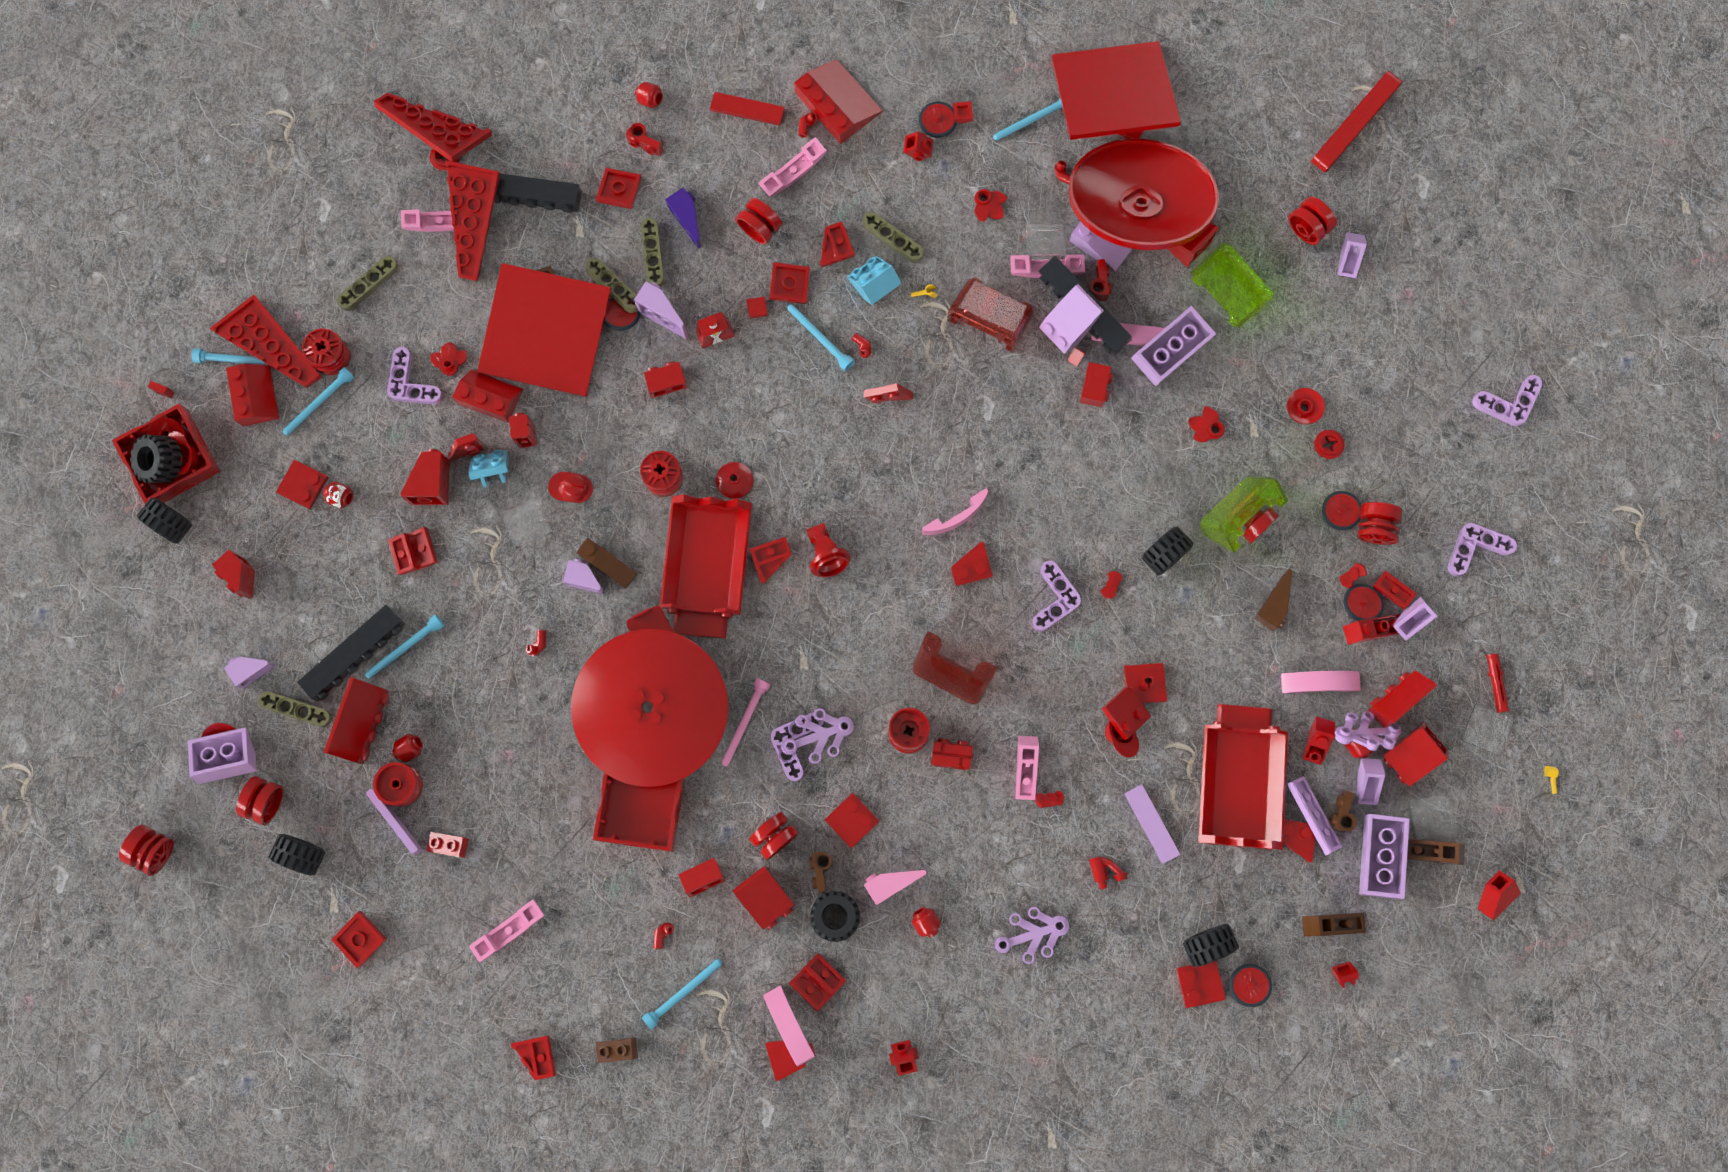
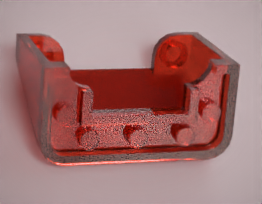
[947,278,1034,353]
[913,631,998,705]

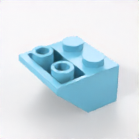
[847,256,902,305]

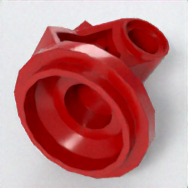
[806,522,851,578]

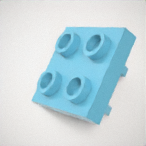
[468,450,510,487]

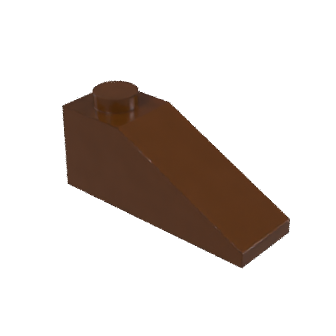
[576,537,637,589]
[1254,569,1292,631]
[1407,839,1465,865]
[1302,913,1366,937]

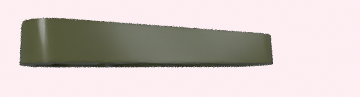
[863,212,923,263]
[641,218,664,287]
[337,256,398,311]
[586,258,638,313]
[258,691,332,727]

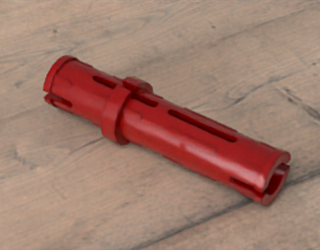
[1486,653,1510,713]

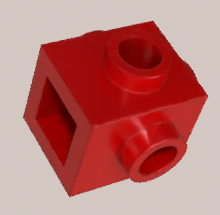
[903,131,934,161]
[889,1040,919,1076]

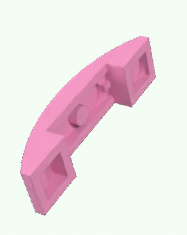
[758,137,827,197]
[401,209,454,232]
[1010,255,1085,278]
[922,488,988,535]
[1281,671,1361,693]
[469,899,545,963]
[763,985,815,1066]

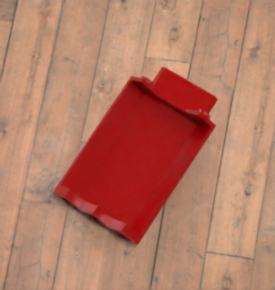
[660,494,752,639]
[1198,704,1288,850]

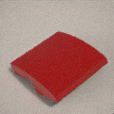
[388,527,438,575]
[789,953,846,1012]

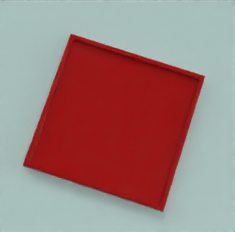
[1051,41,1181,140]
[477,263,612,397]

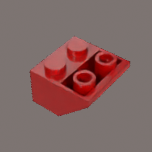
[212,549,255,599]

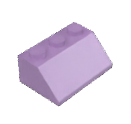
[188,727,257,784]

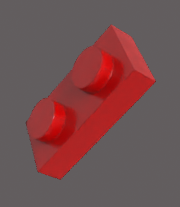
[1372,570,1417,610]

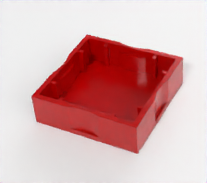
[112,403,221,504]
[593,773,685,852]

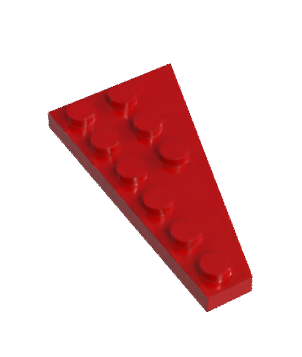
[374,92,492,162]
[445,160,500,282]
[209,295,322,389]

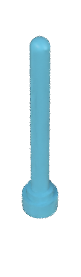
[993,98,1062,141]
[787,304,855,371]
[192,348,267,365]
[283,367,355,435]
[365,614,445,678]
[642,959,722,1030]

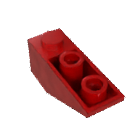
[1343,614,1401,645]

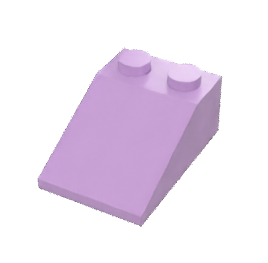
[1070,222,1132,272]
[634,282,688,339]
[1039,284,1104,354]

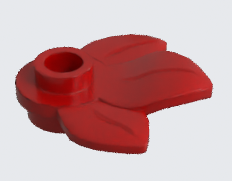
[974,189,1007,222]
[430,342,467,376]
[1188,406,1225,443]

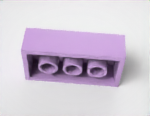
[1131,306,1216,387]
[1359,814,1410,900]

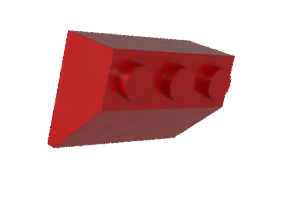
[226,364,279,427]
[452,370,523,423]
[1367,670,1437,728]

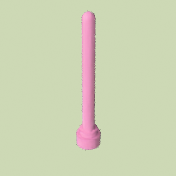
[722,678,771,766]

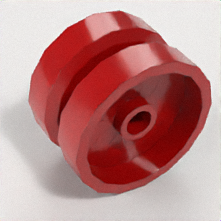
[1288,196,1337,245]
[735,198,783,245]
[373,762,423,807]
[236,776,284,826]
[749,811,799,861]

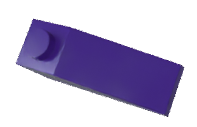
[665,187,701,248]

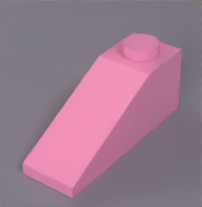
[1015,736,1039,800]
[864,870,927,905]

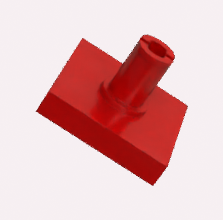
[1124,663,1167,704]

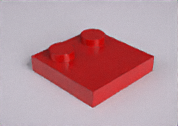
[596,167,642,209]
[769,262,810,304]
[276,460,329,510]
[1101,685,1151,740]
[824,793,880,849]
[331,911,387,968]
[1176,961,1226,1008]

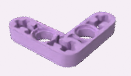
[387,347,443,405]
[1472,375,1542,426]
[1448,523,1517,577]
[1032,561,1081,632]
[770,712,824,782]

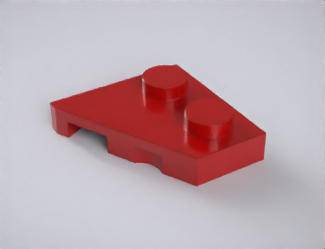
[820,221,855,268]
[951,541,993,587]

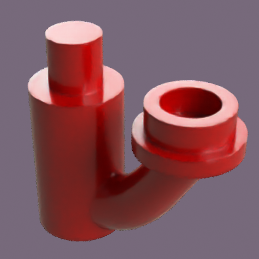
[1089,856,1128,890]

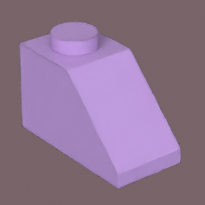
[1337,232,1367,278]
[563,559,604,594]
[1393,597,1437,641]
[224,657,275,689]
[1357,758,1385,805]

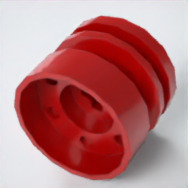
[302,328,351,376]
[640,451,683,497]
[1227,493,1280,544]
[1357,502,1403,545]
[888,707,930,754]
[119,824,174,876]

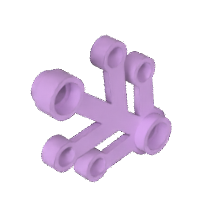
[781,708,854,764]
[1335,711,1402,751]
[994,907,1069,964]

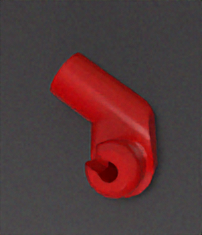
[798,112,818,138]
[1054,160,1071,185]
[851,332,872,358]
[526,630,546,656]
[653,922,674,949]

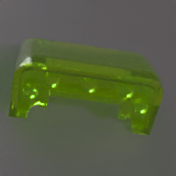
[1190,241,1278,328]
[1200,476,1288,553]

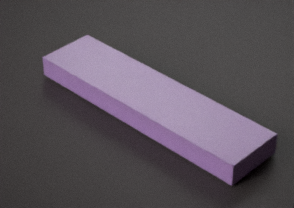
[1287,776,1342,855]
[1124,784,1180,864]
[366,788,423,855]

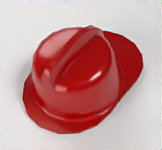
[168,431,200,475]
[548,472,593,503]
[1105,721,1139,758]

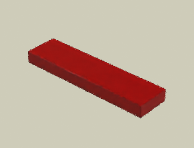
[710,92,785,126]

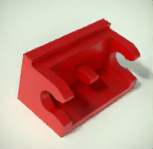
[678,858,725,898]

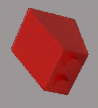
[1167,223,1219,267]
[401,449,450,505]
[1383,722,1449,787]
[732,866,795,930]

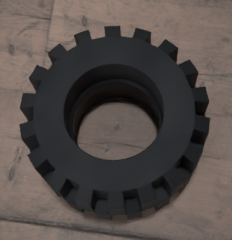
[130,435,182,483]
[137,497,192,544]
[1142,526,1194,576]
[268,834,325,876]
[810,891,860,942]
[1183,924,1239,967]

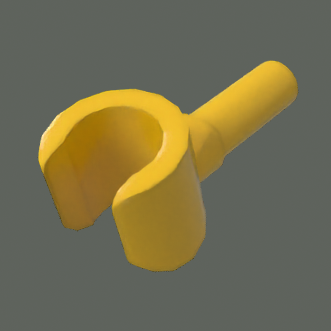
[911,284,938,298]
[1544,766,1559,794]

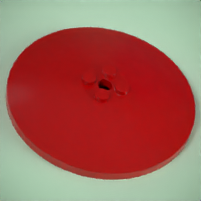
[1068,139,1219,250]
[571,629,729,787]

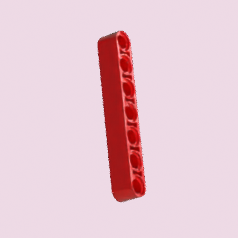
[1311,70,1403,173]

